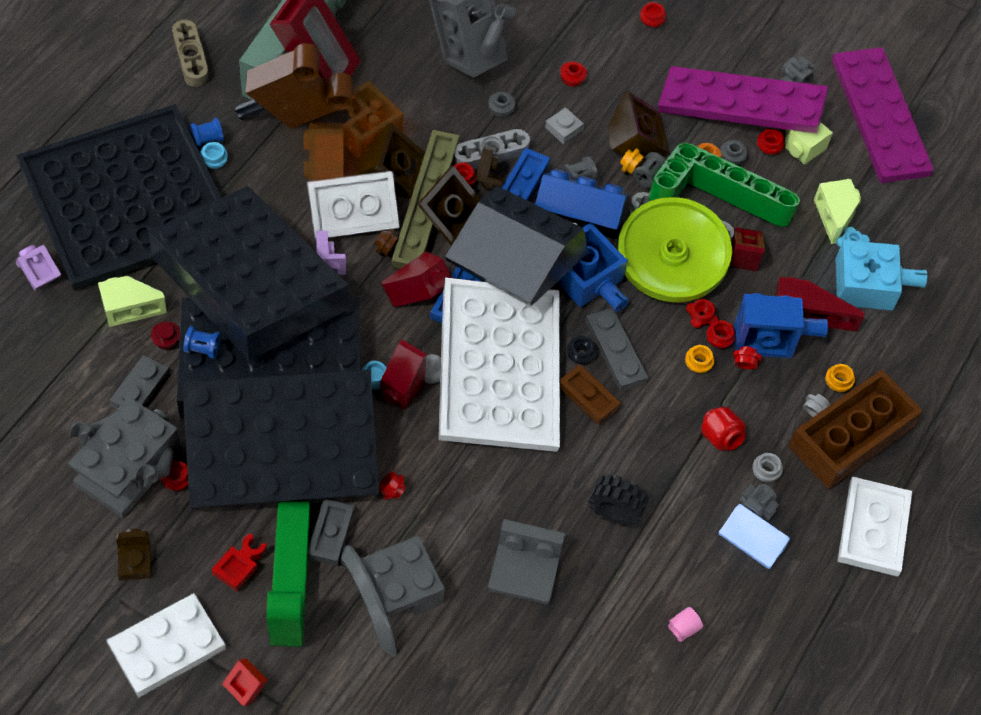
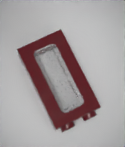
[269,0,361,83]

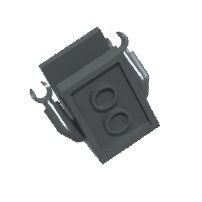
[429,0,516,78]
[68,397,182,519]

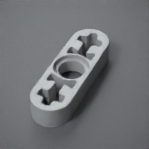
[454,129,530,169]

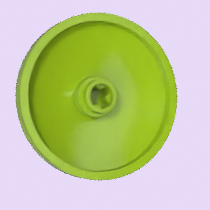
[618,197,732,302]

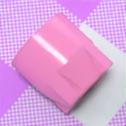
[668,607,703,642]

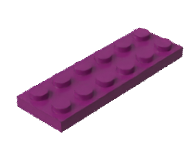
[832,47,934,184]
[658,66,828,133]

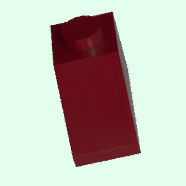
[381,252,452,307]
[380,340,427,410]

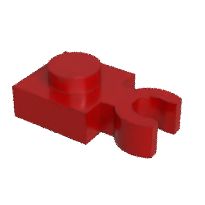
[212,533,267,592]

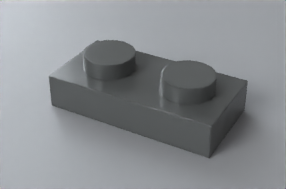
[110,355,169,409]
[307,499,354,566]

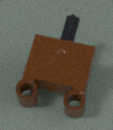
[235,44,354,129]

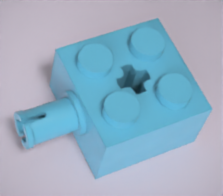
[836,240,927,311]

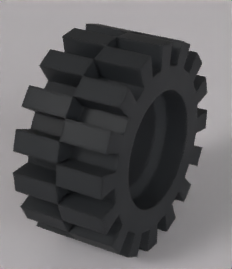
[588,475,649,527]

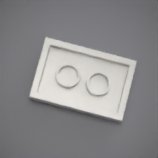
[307,171,399,239]
[837,477,912,576]
[107,593,226,698]

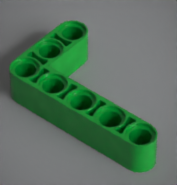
[648,143,800,227]
[267,501,310,647]

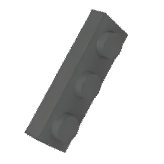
[585,308,648,392]

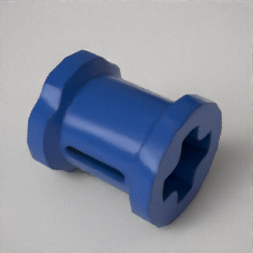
[190,118,224,148]
[183,326,221,359]

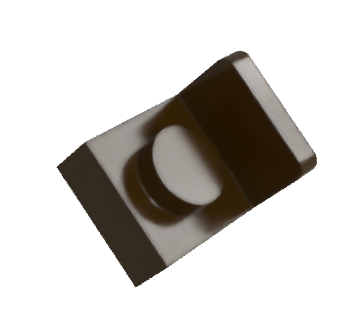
[476,145,506,189]
[116,529,151,581]

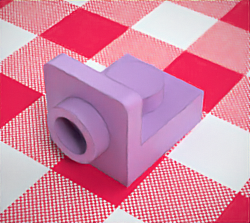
[316,230,346,275]
[16,245,61,290]

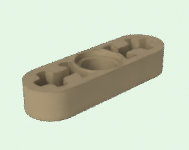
[172,20,209,87]

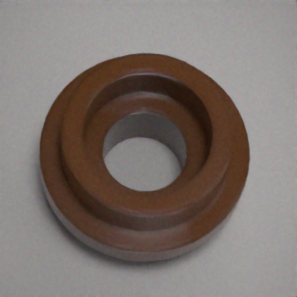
[374,229,399,256]

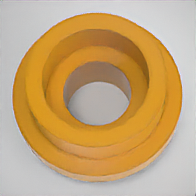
[620,148,644,175]
[685,345,714,373]
[825,364,855,392]

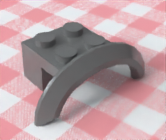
[340,536,445,657]

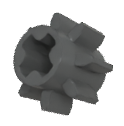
[781,56,814,84]
[739,484,779,521]

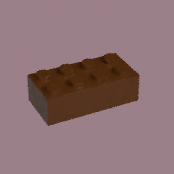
[788,369,923,490]

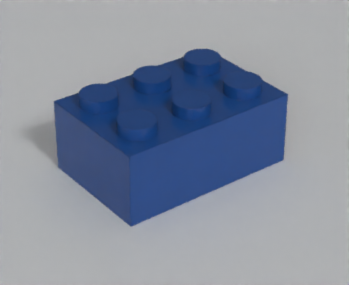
[535,169,628,230]

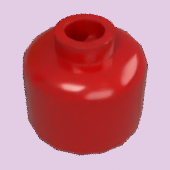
[701,407,746,451]

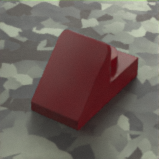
[730,227,765,271]

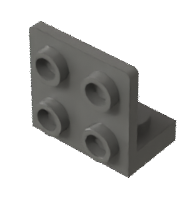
[488,519,565,604]

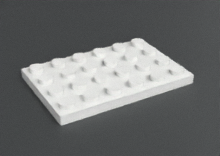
[438,278,560,452]

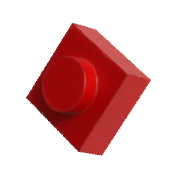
[222,658,268,706]

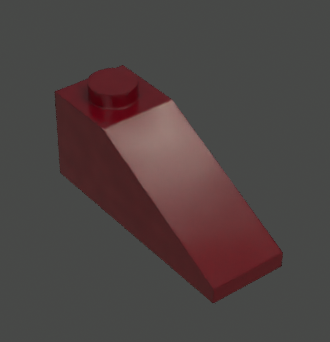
[774,277,864,332]

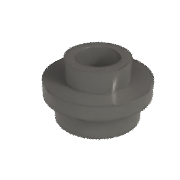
[488,92,515,118]
[720,140,747,165]

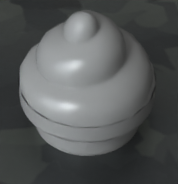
[425,354,441,384]

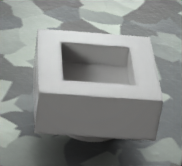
[545,108,584,144]

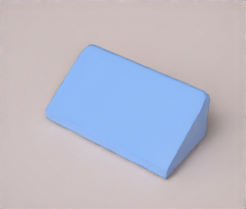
[718,504,790,569]

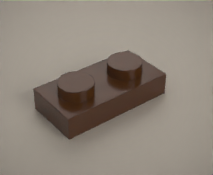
[559,364,621,426]

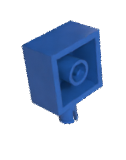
[557,223,629,312]
[734,293,828,358]

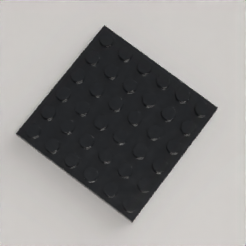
[16,104,221,291]

